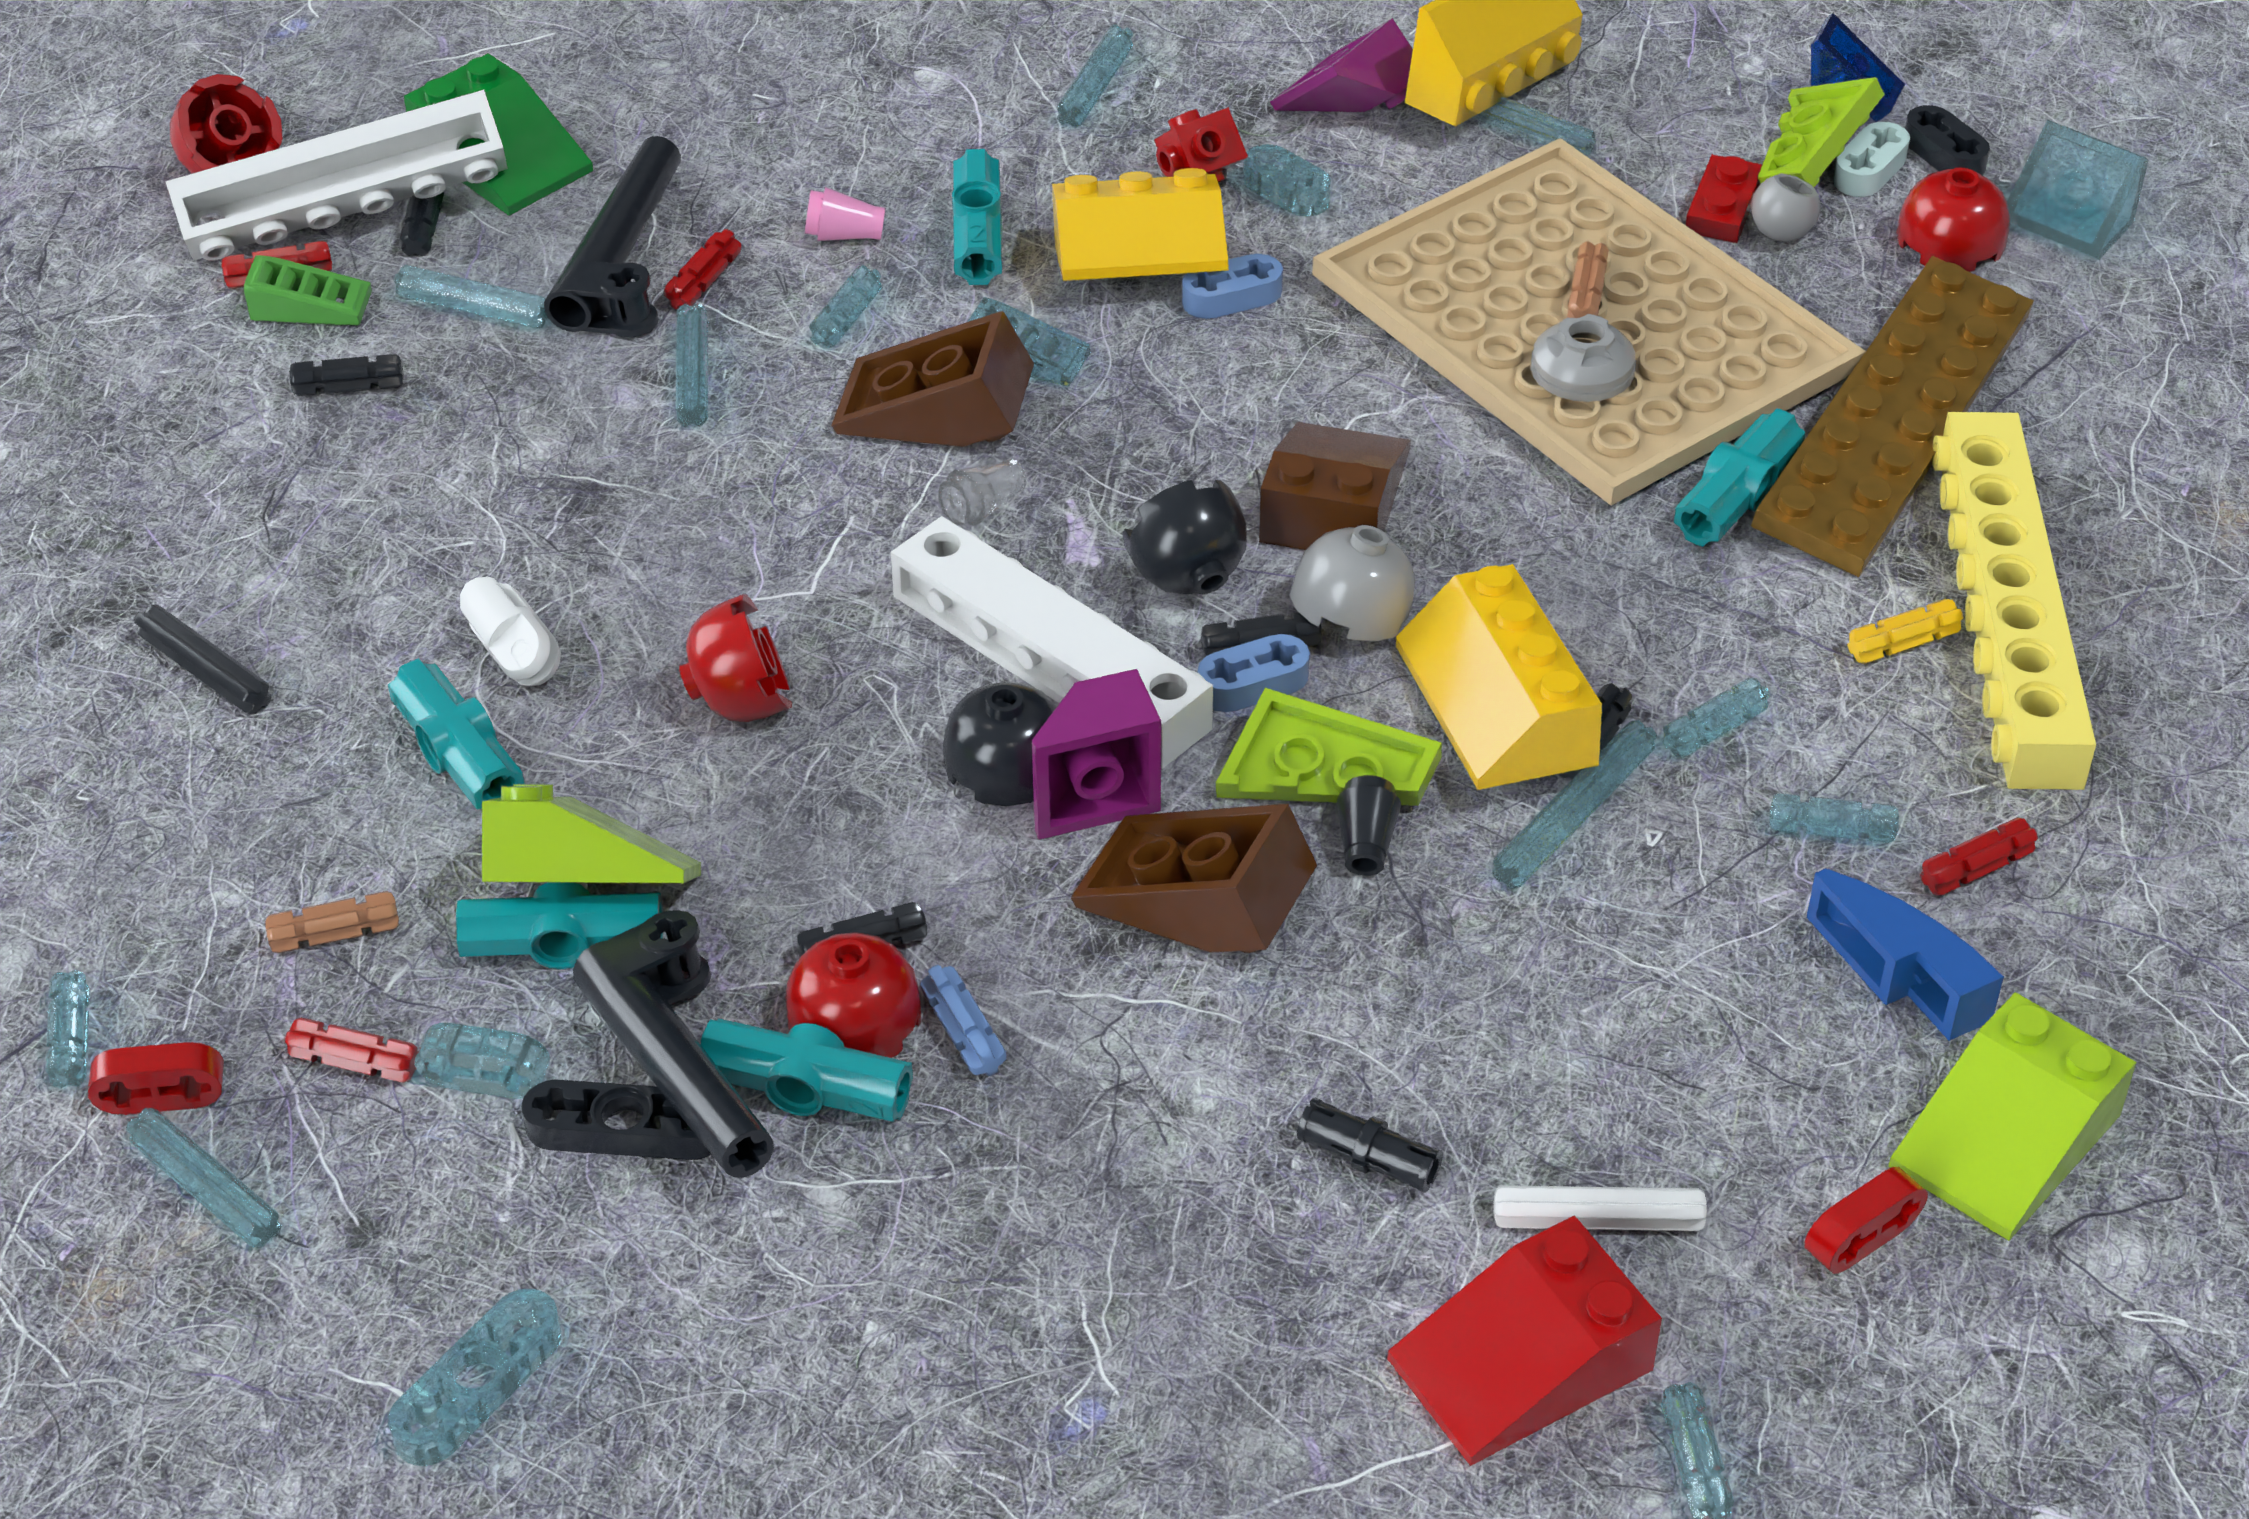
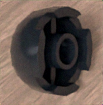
[1123,480,1247,594]
[943,681,1057,807]

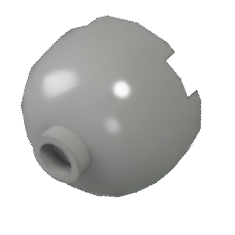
[1290,525,1416,641]

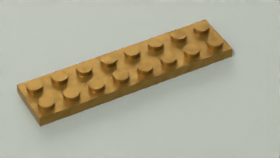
[1751,256,2034,577]

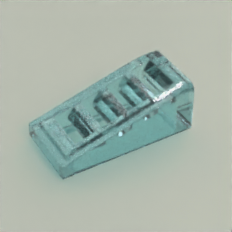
[967,297,1090,387]

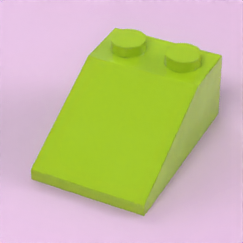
[482,784,701,883]
[1888,992,2137,1241]

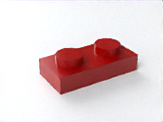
[1685,154,1763,243]

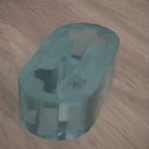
[1243,144,1331,217]
[414,1023,551,1099]

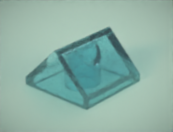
[2007,119,2149,260]

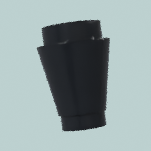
[1337,775,1401,876]

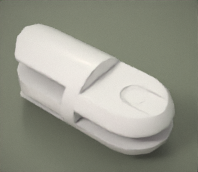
[460,577,561,687]

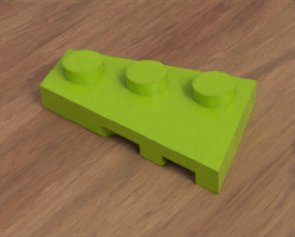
[1758,77,1885,187]
[1215,688,1442,806]

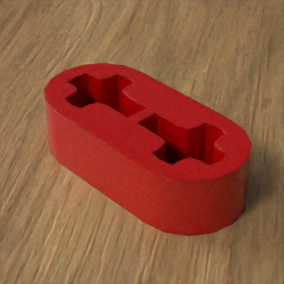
[88,1042,224,1115]
[1804,1166,1928,1274]

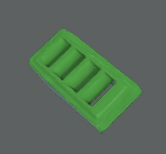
[244,255,372,326]

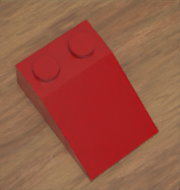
[1387,1215,1662,1466]

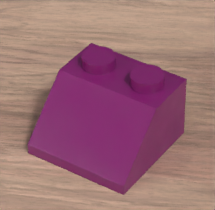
[1032,669,1161,840]

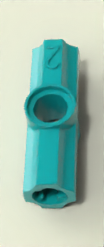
[952,149,1003,285]
[1674,408,1806,547]
[388,658,525,810]
[456,882,664,969]
[701,1018,913,1122]

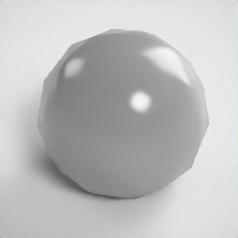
[1750,173,1821,242]

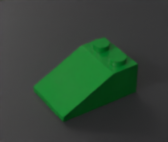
[404,53,593,216]

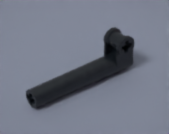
[544,136,681,337]
[573,910,774,1178]

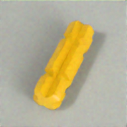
[1847,599,1963,664]

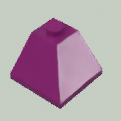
[1270,18,1413,112]

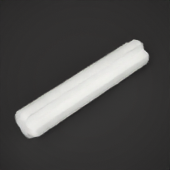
[1494,1186,1707,1231]

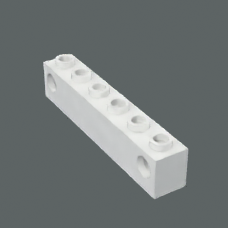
[165,90,508,261]
[891,516,1213,769]

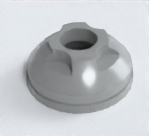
[1530,314,1636,402]

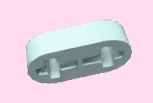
[1833,122,1910,197]

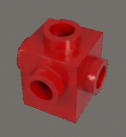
[1154,107,1248,183]

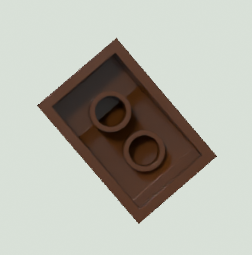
[831,311,1034,447]
[1259,422,1411,550]
[1071,804,1317,953]

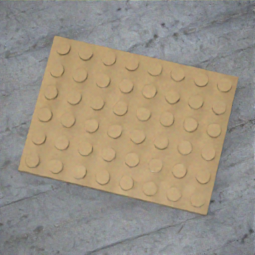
[1312,138,1866,506]

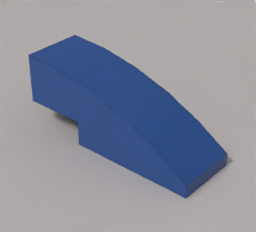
[1806,868,2004,1041]

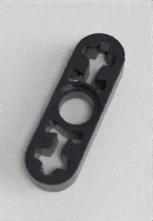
[521,1079,711,1160]

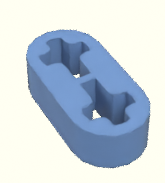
[1182,254,1283,319]
[1197,634,1310,712]

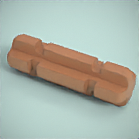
[1567,241,1609,318]
[265,891,399,953]

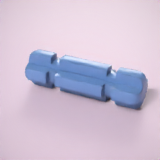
[920,965,1007,1076]

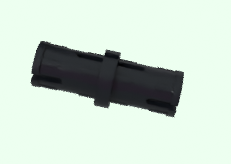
[1297,1097,1443,1193]

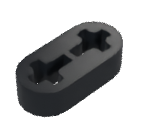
[1905,105,1990,176]

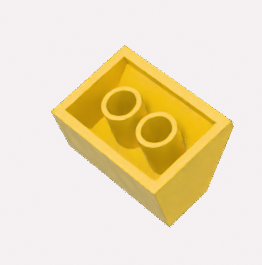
[1052,168,1229,281]

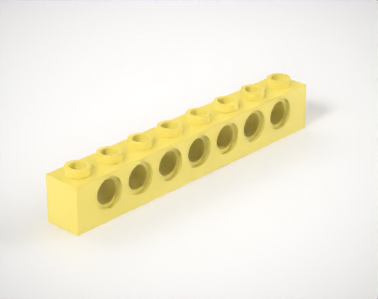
[1932,412,2096,790]

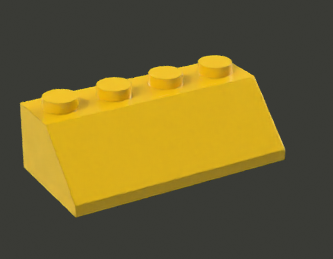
[1405,0,1583,127]
[1396,564,1602,790]

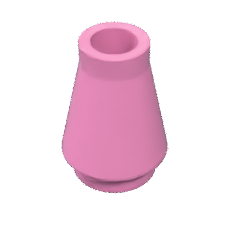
[805,187,885,241]

